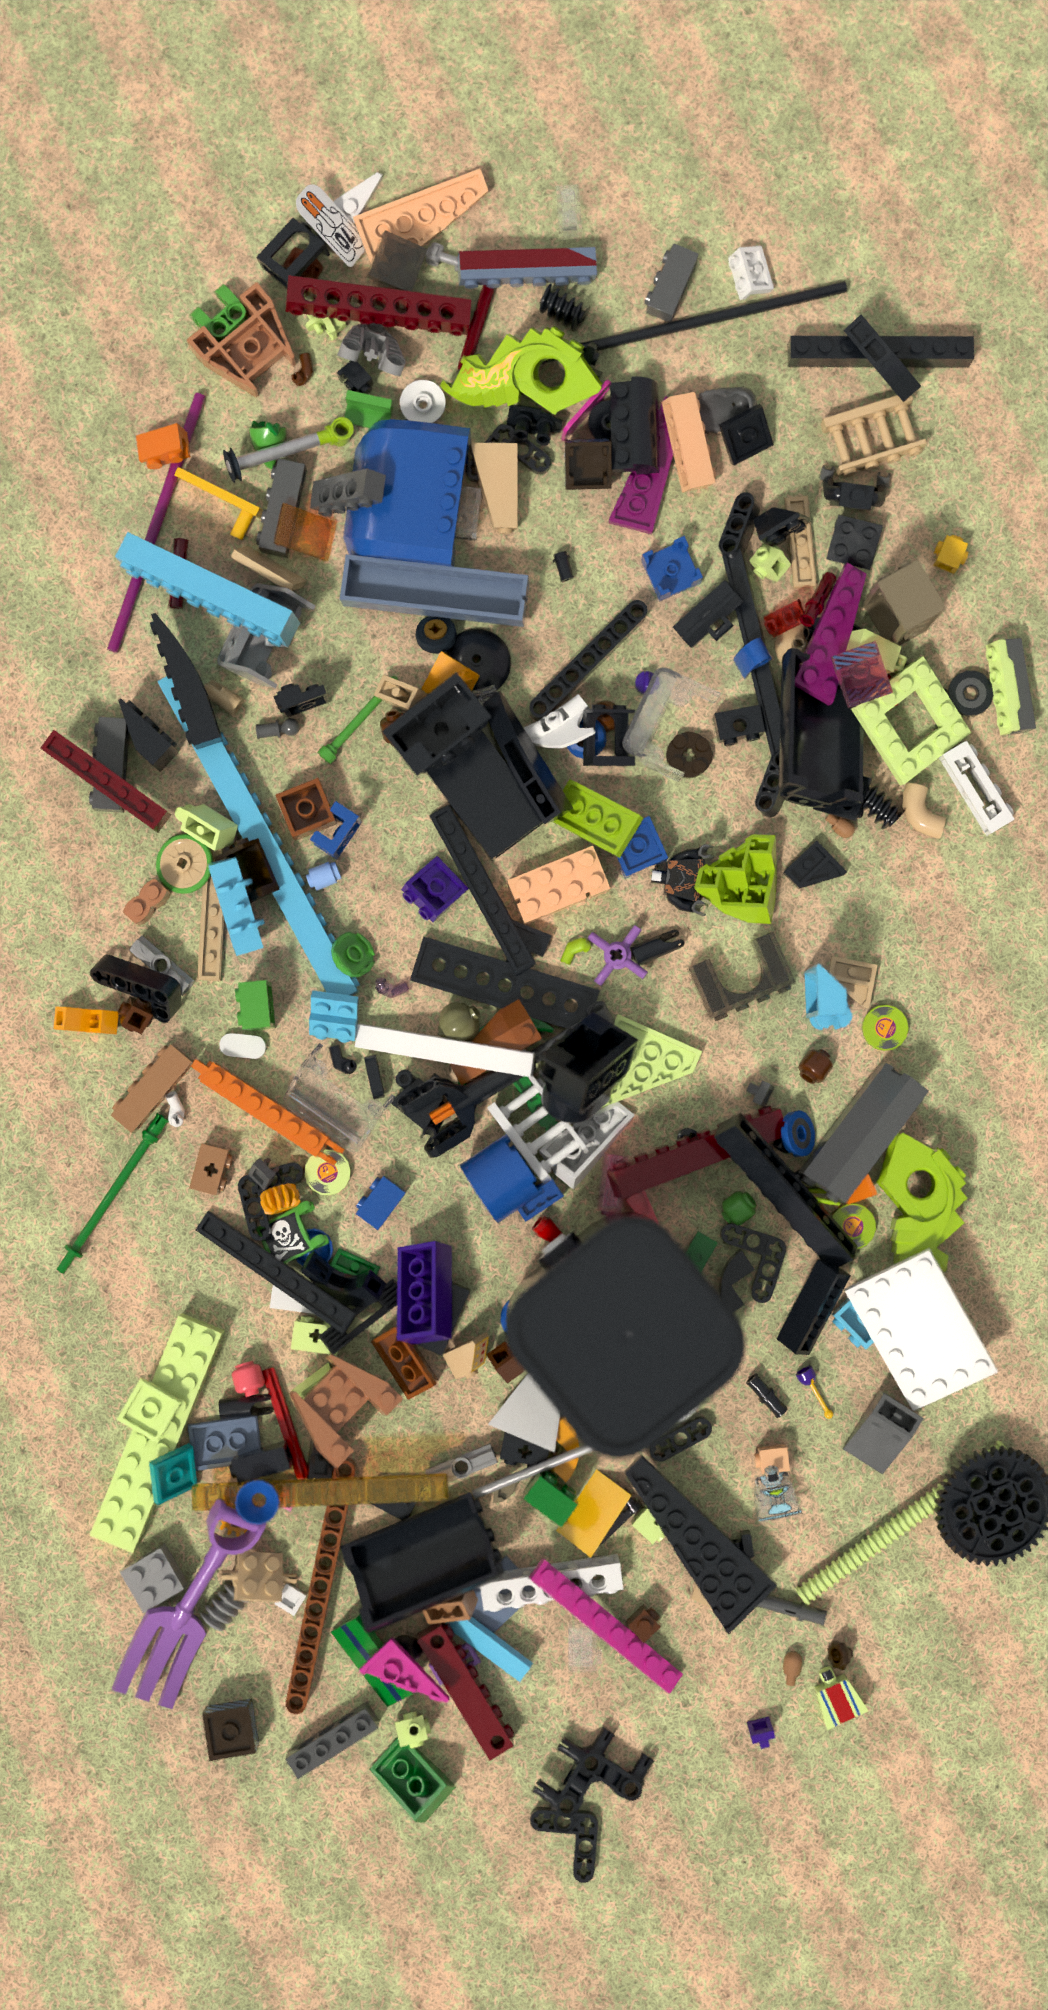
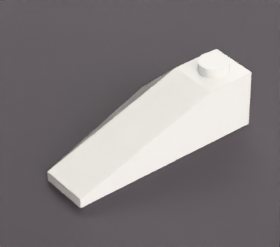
[539,1102,634,1189]

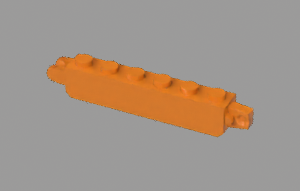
[190,1059,345,1166]

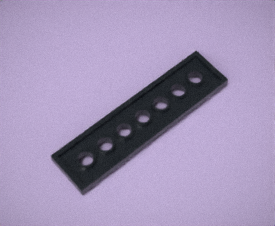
[410,936,600,1029]

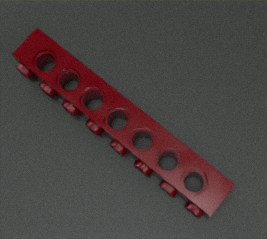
[285,275,472,336]

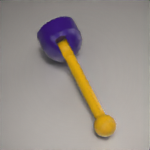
[795,1365,833,1419]

